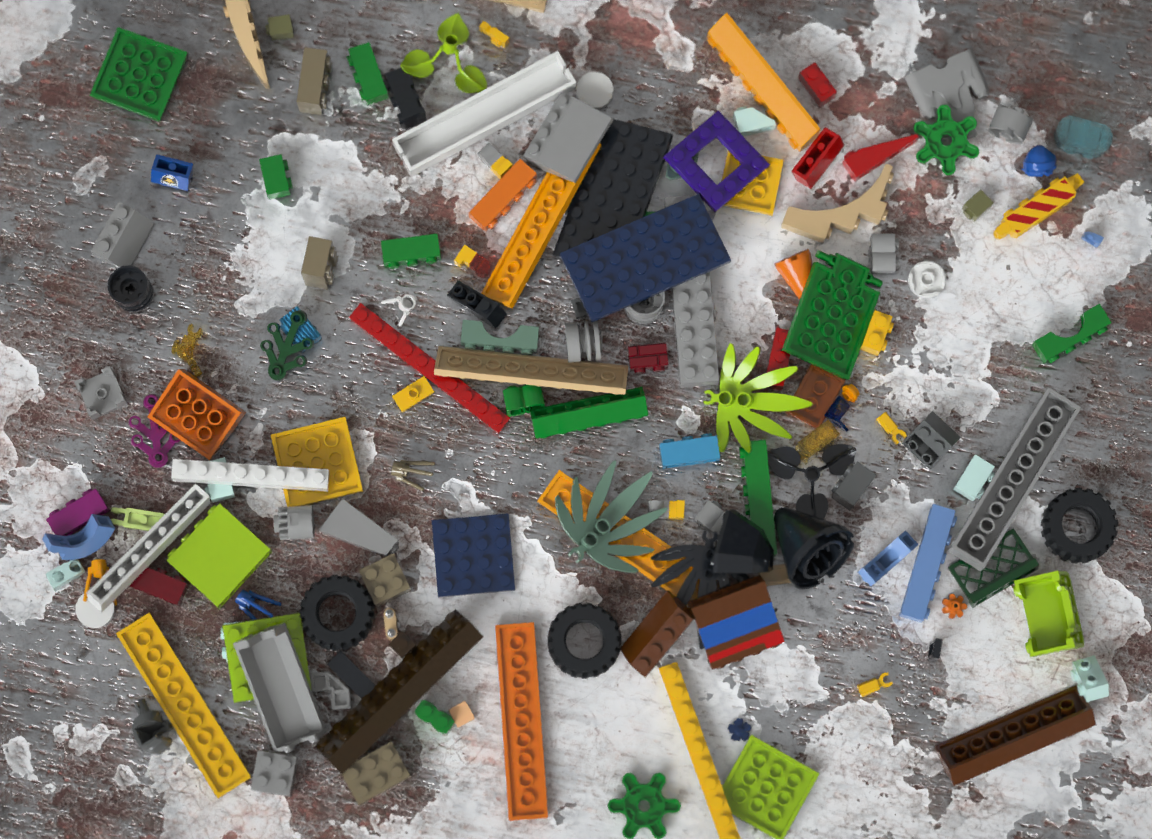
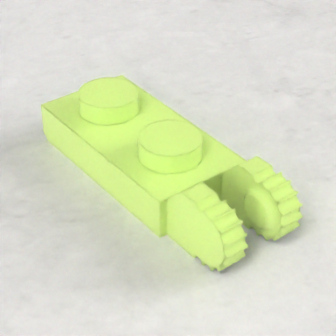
[110,507,165,531]

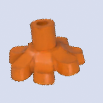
[942,593,967,619]

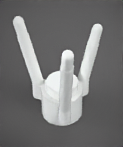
[381,295,417,328]

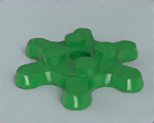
[914,105,979,175]
[607,773,681,839]

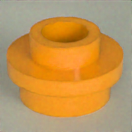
[842,384,860,402]

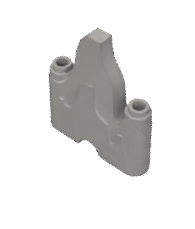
[905,49,989,140]

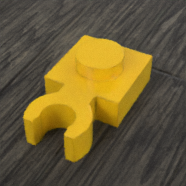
[479,20,509,48]

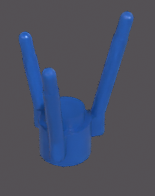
[235,589,281,620]

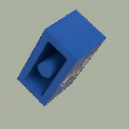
[151,154,193,191]

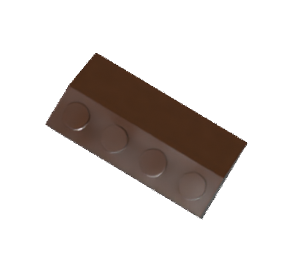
[620,591,695,677]

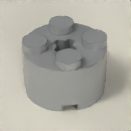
[988,104,1033,144]

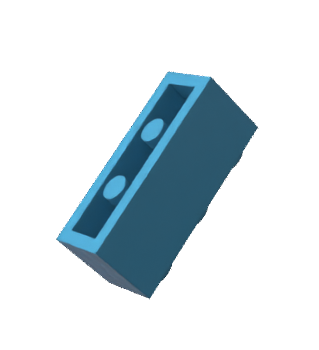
[659,433,720,469]

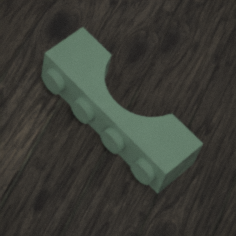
[461,320,539,355]

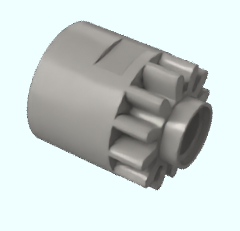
[273,505,315,540]

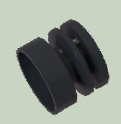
[108,265,153,312]

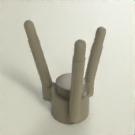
[391,460,435,491]

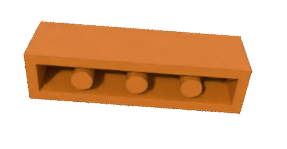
[469,159,537,232]

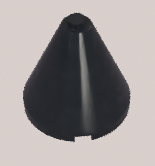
[774,507,854,589]

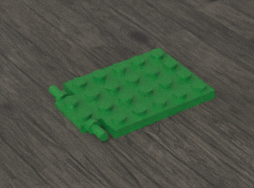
[782,250,883,380]

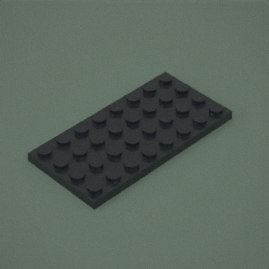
[553,119,673,258]

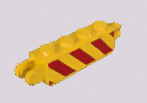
[993,173,1084,240]

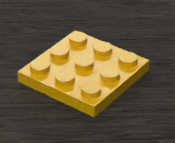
[722,151,784,216]

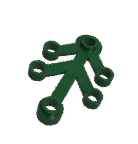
[260,310,314,380]

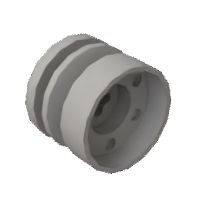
[624,292,665,325]
[565,321,603,363]

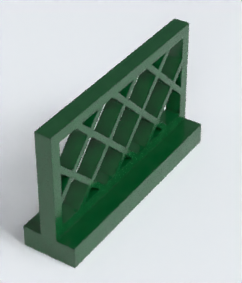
[948,528,1039,608]

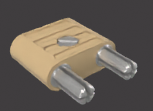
[384,608,401,641]

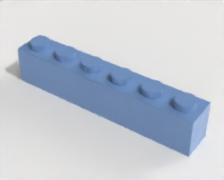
[899,504,957,623]

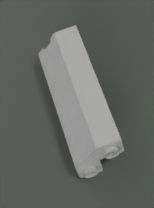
[233,623,327,753]

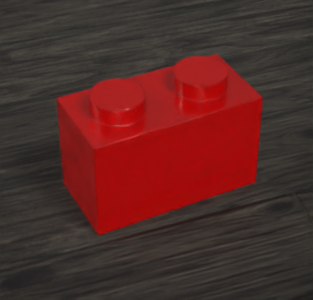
[798,62,837,108]

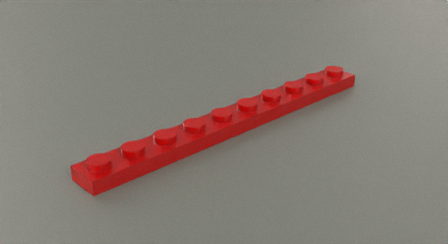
[349,303,510,434]

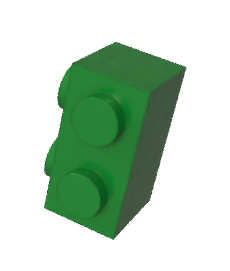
[259,154,293,200]

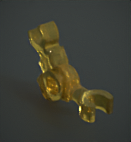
[171,324,203,377]

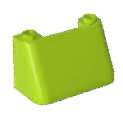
[1013,570,1084,657]

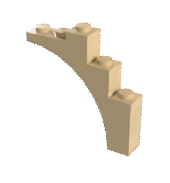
[781,164,894,243]

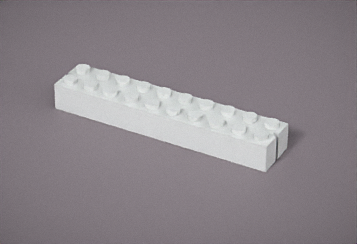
[392,51,576,177]

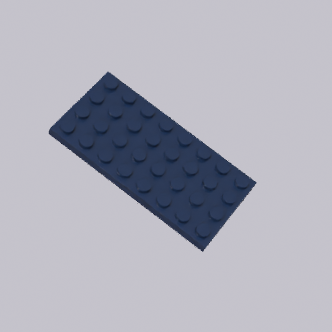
[560,194,731,322]

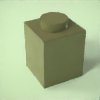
[265,14,294,41]
[962,189,994,222]

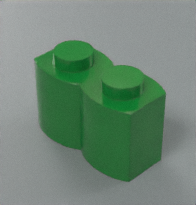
[503,384,545,417]
[414,700,455,735]

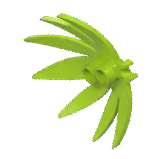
[704,343,813,453]

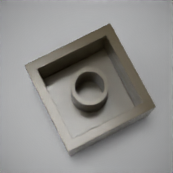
[359,553,411,608]

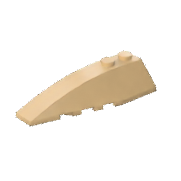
[223,0,270,89]

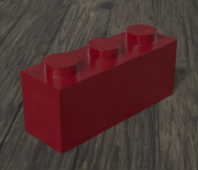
[129,565,189,607]

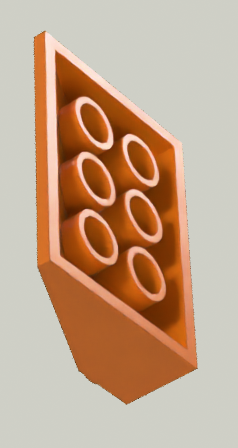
[147,369,246,460]

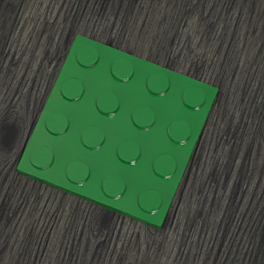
[90,27,189,122]

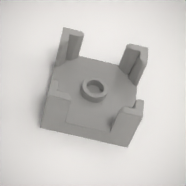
[74,366,128,420]

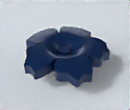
[727,718,752,741]

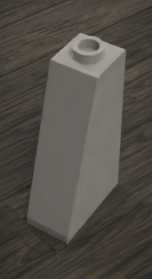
[319,499,399,557]

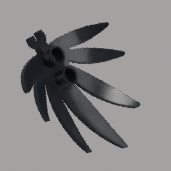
[651,531,749,650]

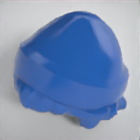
[1022,145,1057,177]

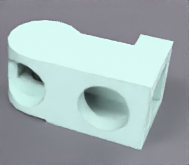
[45,559,85,592]

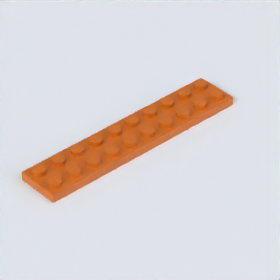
[495,622,548,821]

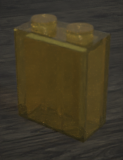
[795,419,840,465]

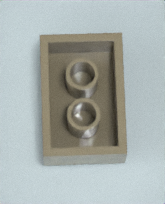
[297,47,332,115]
[301,236,338,290]
[342,742,411,806]

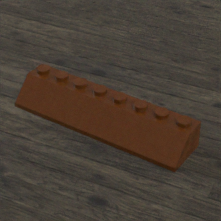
[935,685,1096,786]

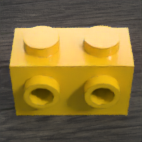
[860,310,894,356]

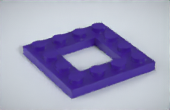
[664,110,770,213]

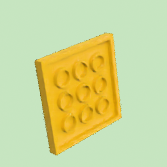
[271,417,363,507]

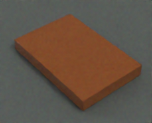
[785,364,846,431]

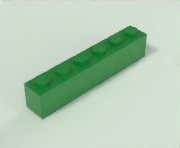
[530,387,648,439]
[739,440,777,557]

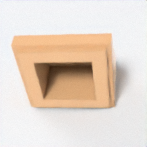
[448,701,475,728]

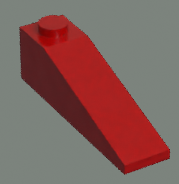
[842,134,919,182]

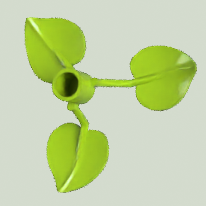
[400,13,487,93]

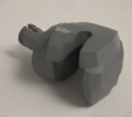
[132,699,173,755]

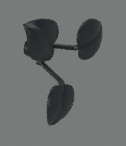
[767,444,856,519]

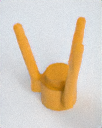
[83,559,117,606]

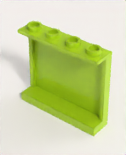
[166,503,272,609]

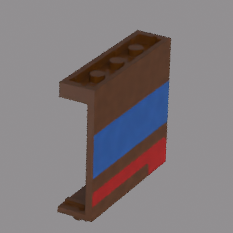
[687,574,785,670]

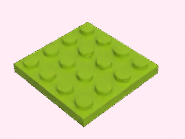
[222,613,311,703]
[722,735,819,839]

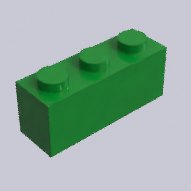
[346,42,389,106]
[381,234,441,269]

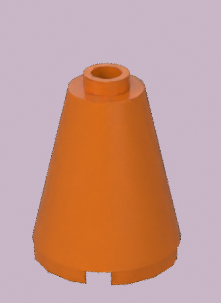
[775,249,813,300]

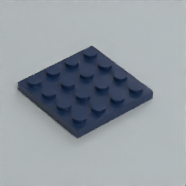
[432,513,515,598]

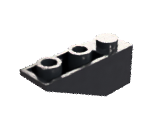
[447,280,507,329]

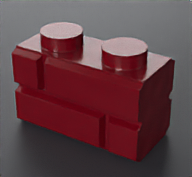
[628,343,669,374]

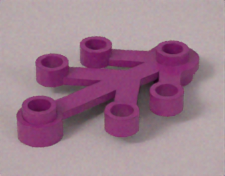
[129,394,180,468]

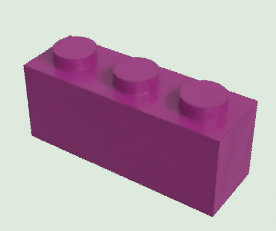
[46,489,110,536]

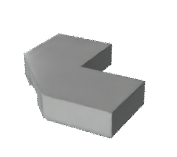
[309,671,352,710]

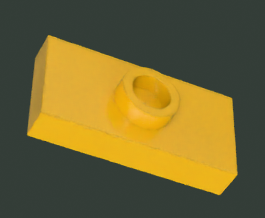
[392,376,435,413]

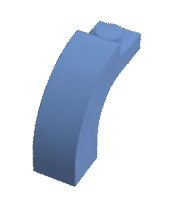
[42,514,115,560]
[858,530,918,586]

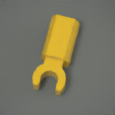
[876,412,907,445]
[857,672,893,697]

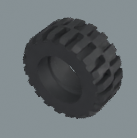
[1041,488,1118,564]
[299,575,375,651]
[547,603,622,679]

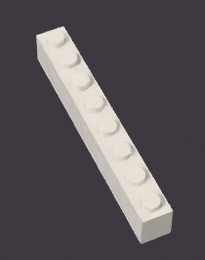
[171,459,329,492]
[87,484,210,612]

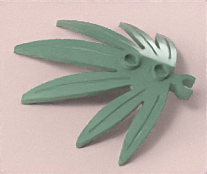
[555,460,667,573]

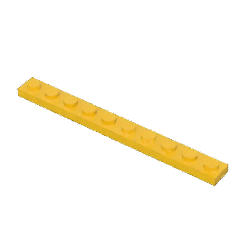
[659,662,741,839]

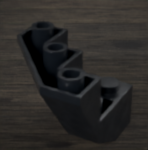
[711,509,774,573]

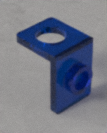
[824,396,850,432]

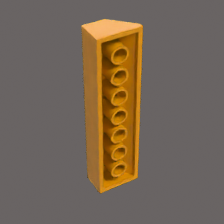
[707,13,820,152]

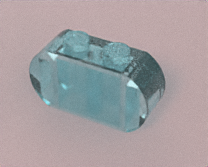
[1053,116,1113,159]

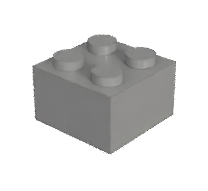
[250,751,299,797]

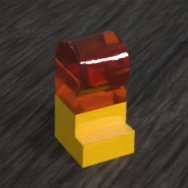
[454,245,491,277]

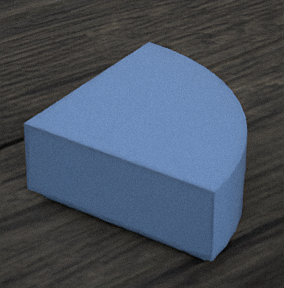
[1081,232,1104,247]

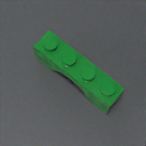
[1032,303,1112,364]

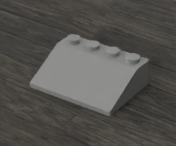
[523,93,613,183]

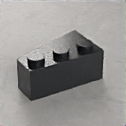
[383,68,427,129]

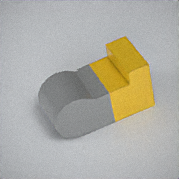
[477,143,513,179]
[648,500,685,520]

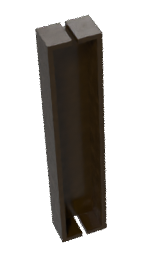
[315,609,484,774]

